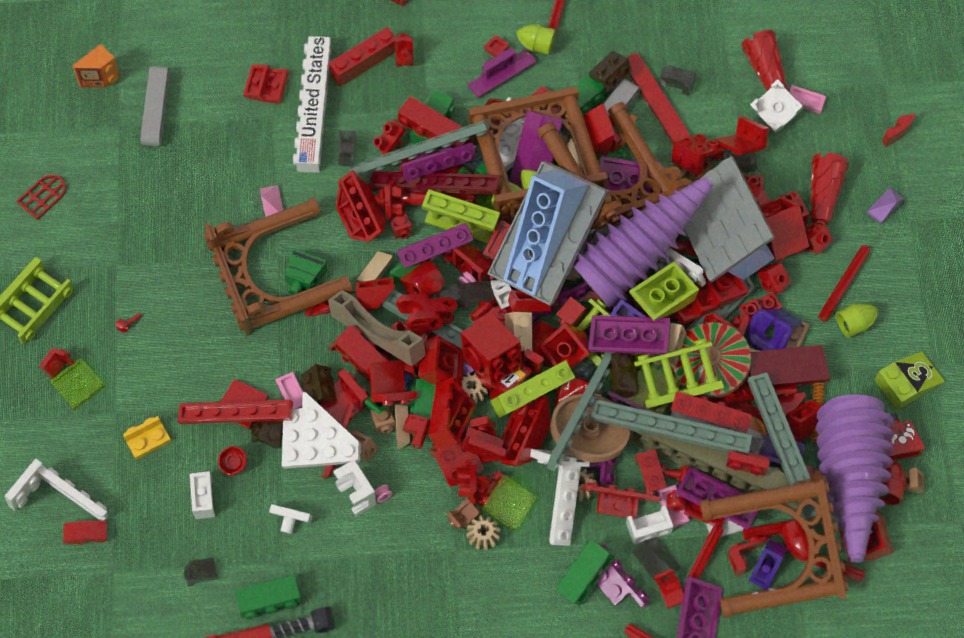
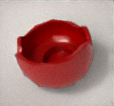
[218,446,248,476]

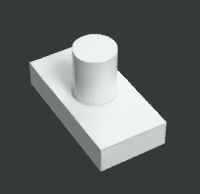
[269,504,313,534]

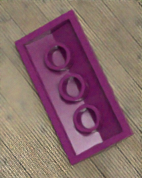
[509,110,563,187]
[599,156,667,200]
[588,315,670,355]
[675,467,759,530]
[676,576,723,638]

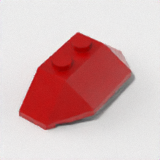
[336,170,386,242]
[500,396,550,467]

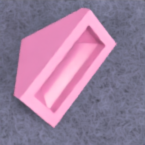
[260,185,283,217]

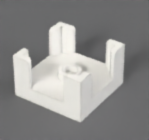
[750,79,803,133]
[333,460,376,517]

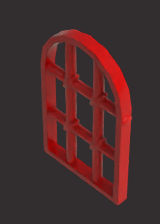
[16,175,66,220]

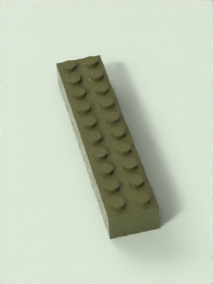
[628,408,802,518]

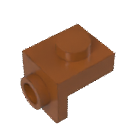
[447,498,482,529]

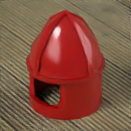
[878,461,907,505]
[780,519,816,562]

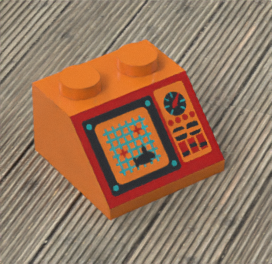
[72,44,121,87]

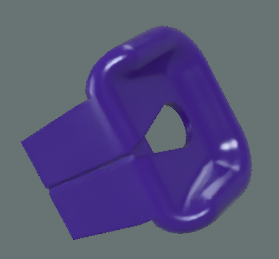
[747,309,802,351]

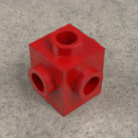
[805,223,833,254]
[757,263,791,294]

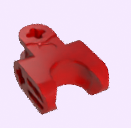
[396,293,457,332]

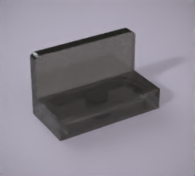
[633,536,681,584]

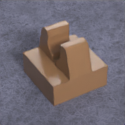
[905,468,925,494]

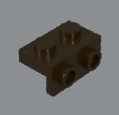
[589,51,632,93]
[611,352,637,398]
[301,364,337,405]
[251,421,283,449]

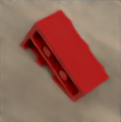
[328,325,390,383]
[428,377,476,450]

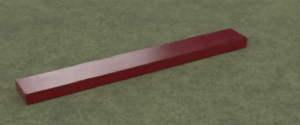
[368,171,504,195]

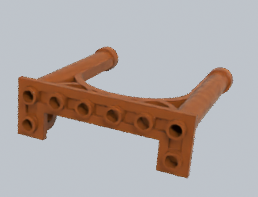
[537,102,692,230]
[203,197,354,336]
[700,471,849,618]

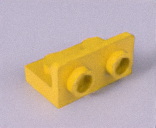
[123,416,171,460]

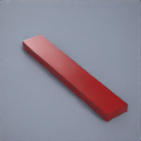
[627,52,691,144]
[178,400,293,424]

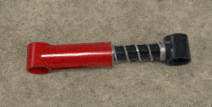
[204,607,336,638]

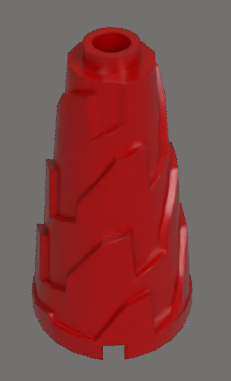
[741,30,789,91]
[811,153,849,226]

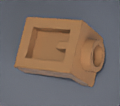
[370,408,396,434]
[351,430,378,463]

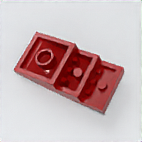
[674,270,749,325]

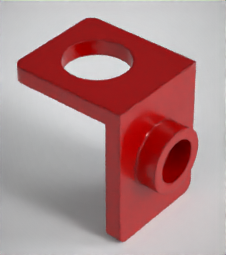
[654,569,684,609]

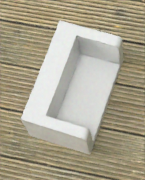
[190,471,215,519]
[626,506,673,544]

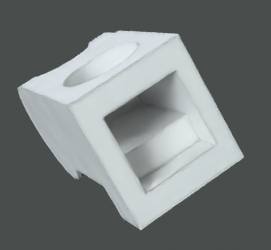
[491,279,512,309]

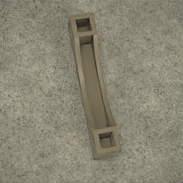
[328,290,426,366]

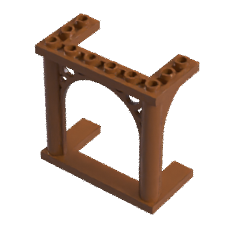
[468,87,607,229]

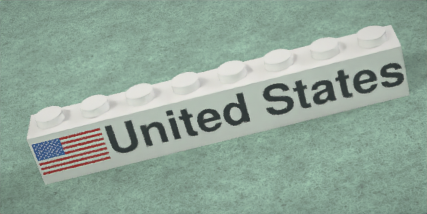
[293,36,331,173]

